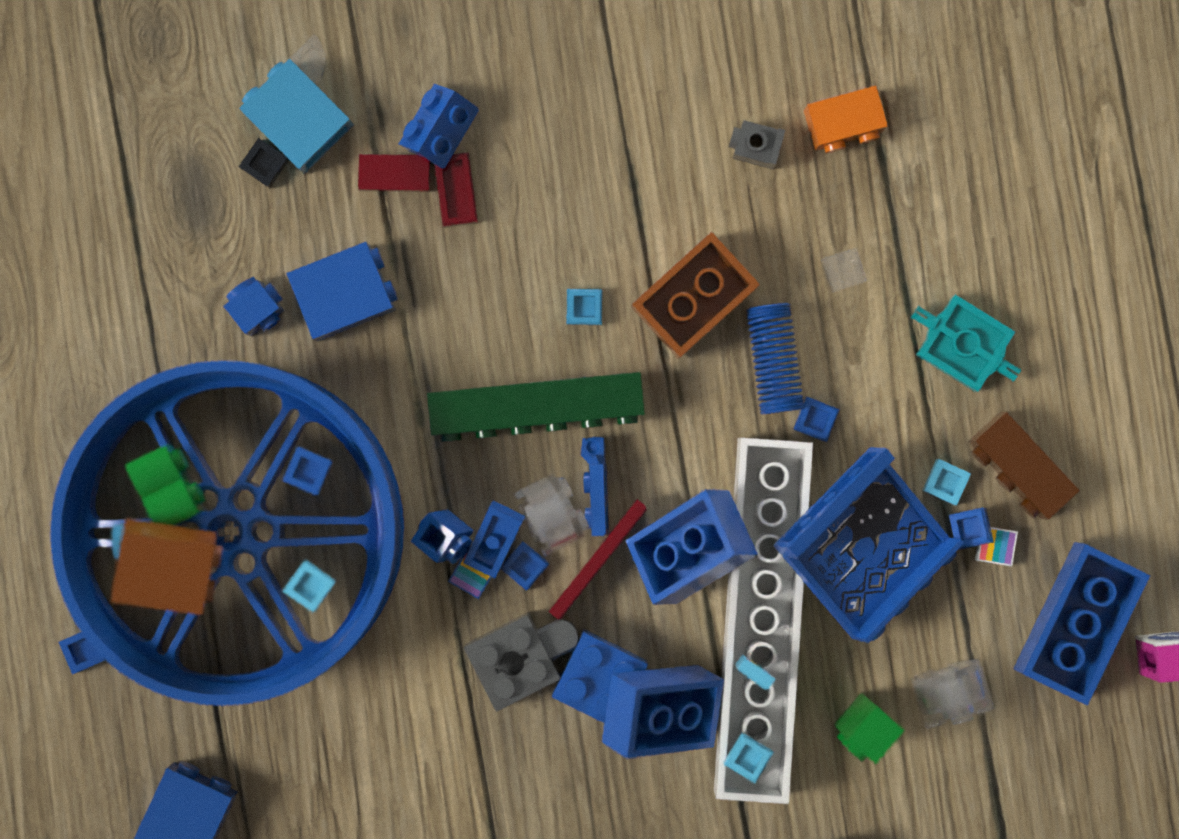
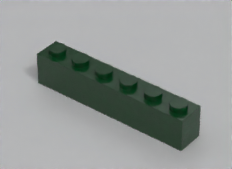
[427,372,645,442]

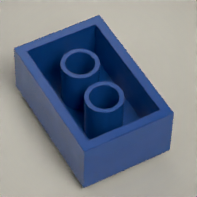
[626,489,758,605]
[602,665,724,759]

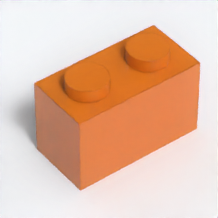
[804,85,888,154]

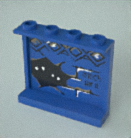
[773,447,964,643]

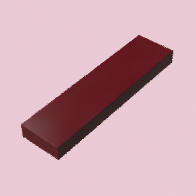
[549,499,647,620]

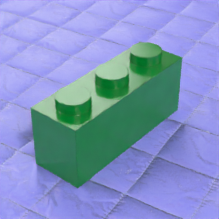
[834,693,905,764]

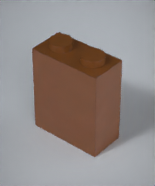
[111,518,222,615]

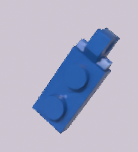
[581,437,609,536]

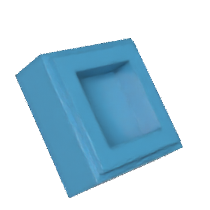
[567,289,602,325]

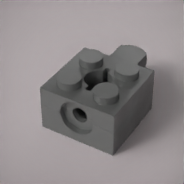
[464,612,578,712]

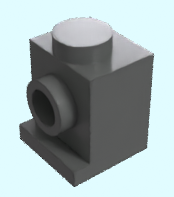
[729,120,785,170]

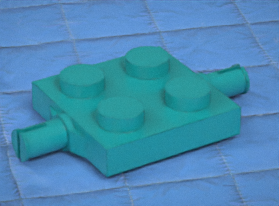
[911,294,1021,393]

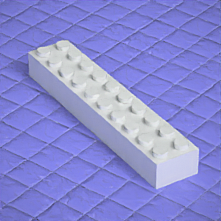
[714,438,813,804]

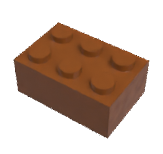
[631,232,760,359]

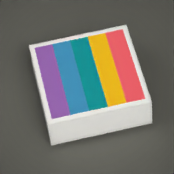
[975,527,1018,566]

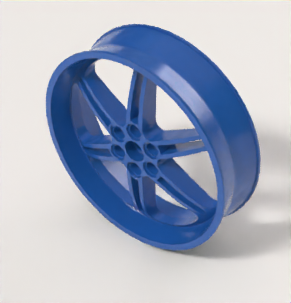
[50,360,404,706]

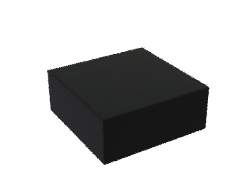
[238,138,289,189]

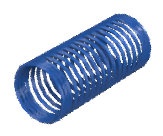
[746,303,805,415]

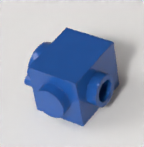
[223,277,285,336]
[410,509,474,564]

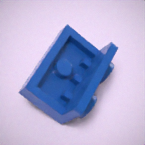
[399,84,479,168]

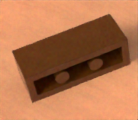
[968,412,1080,520]

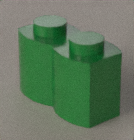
[125,445,205,526]

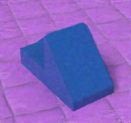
[463,500,525,578]

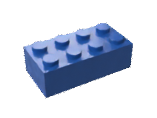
[1013,542,1150,706]

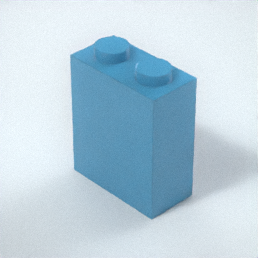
[239,58,354,174]

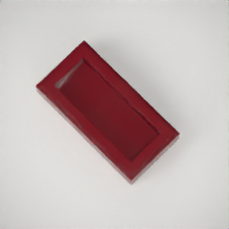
[435,152,478,228]
[358,154,430,192]

